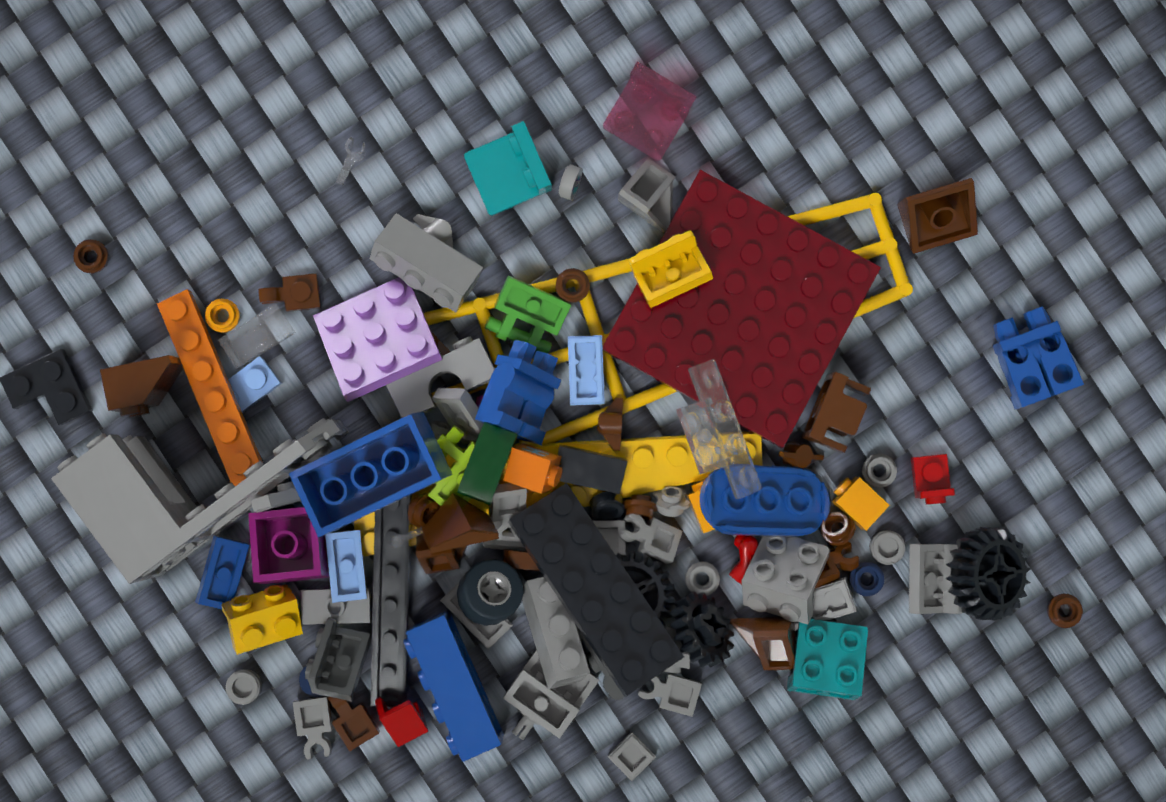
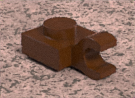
[258,273,321,312]
[328,697,380,751]

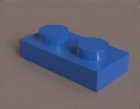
[195,535,250,609]

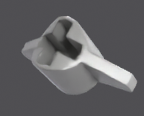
[413,214,453,248]

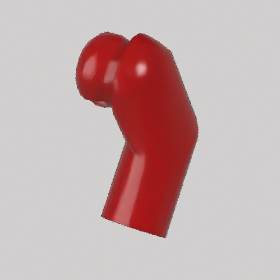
[729,535,758,585]

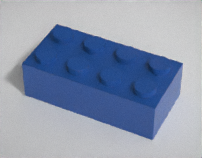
[289,411,453,537]
[403,610,504,762]

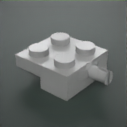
[503,649,599,740]

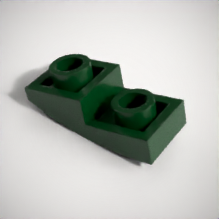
[457,422,517,505]

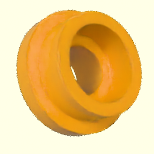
[205,298,240,333]

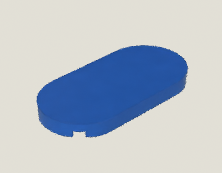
[700,465,831,537]

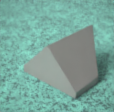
[618,158,676,234]

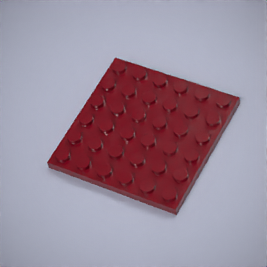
[602,170,881,448]

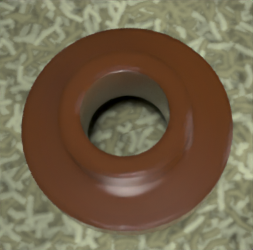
[73,239,109,274]
[556,268,590,303]
[408,493,440,527]
[624,494,657,520]
[821,512,855,546]
[1047,593,1083,628]

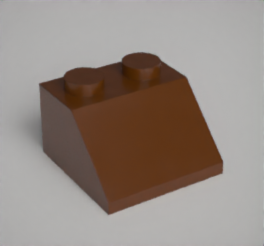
[100,355,183,418]

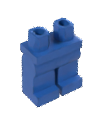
[993,306,1084,410]
[475,340,561,445]

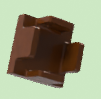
[801,372,871,453]

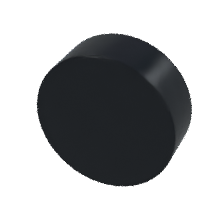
[589,491,625,521]

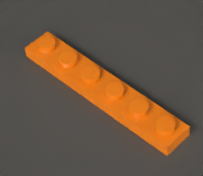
[157,289,263,486]

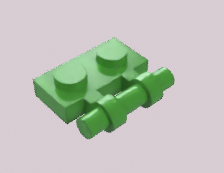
[484,275,571,354]

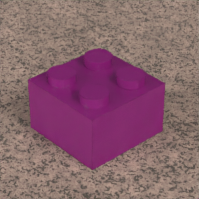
[248,507,330,584]

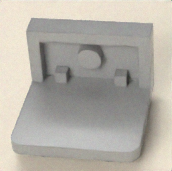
[742,536,829,625]

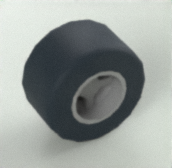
[457,559,524,626]

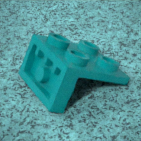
[464,121,552,216]
[787,619,868,700]

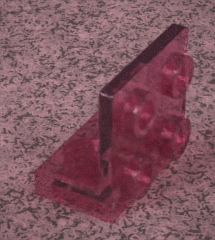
[603,61,697,161]

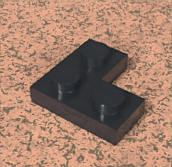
[0,349,93,425]

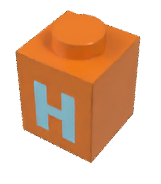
[503,444,562,494]

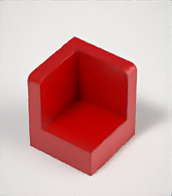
[375,697,429,747]

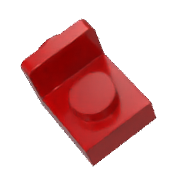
[911,454,955,504]

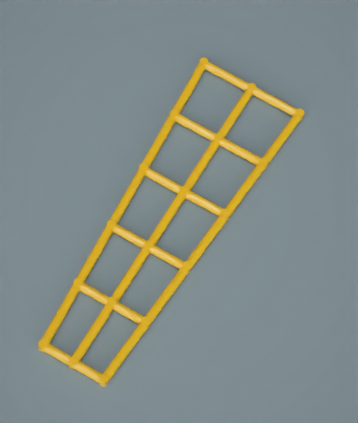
[424,193,913,445]

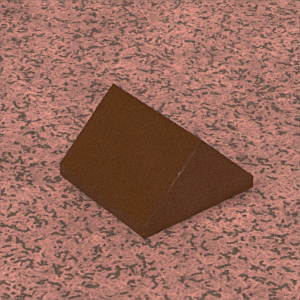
[897,178,978,254]

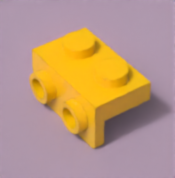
[629,230,713,308]
[221,584,303,655]

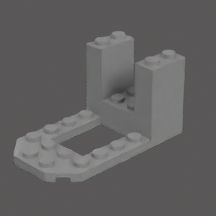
[51,418,349,584]

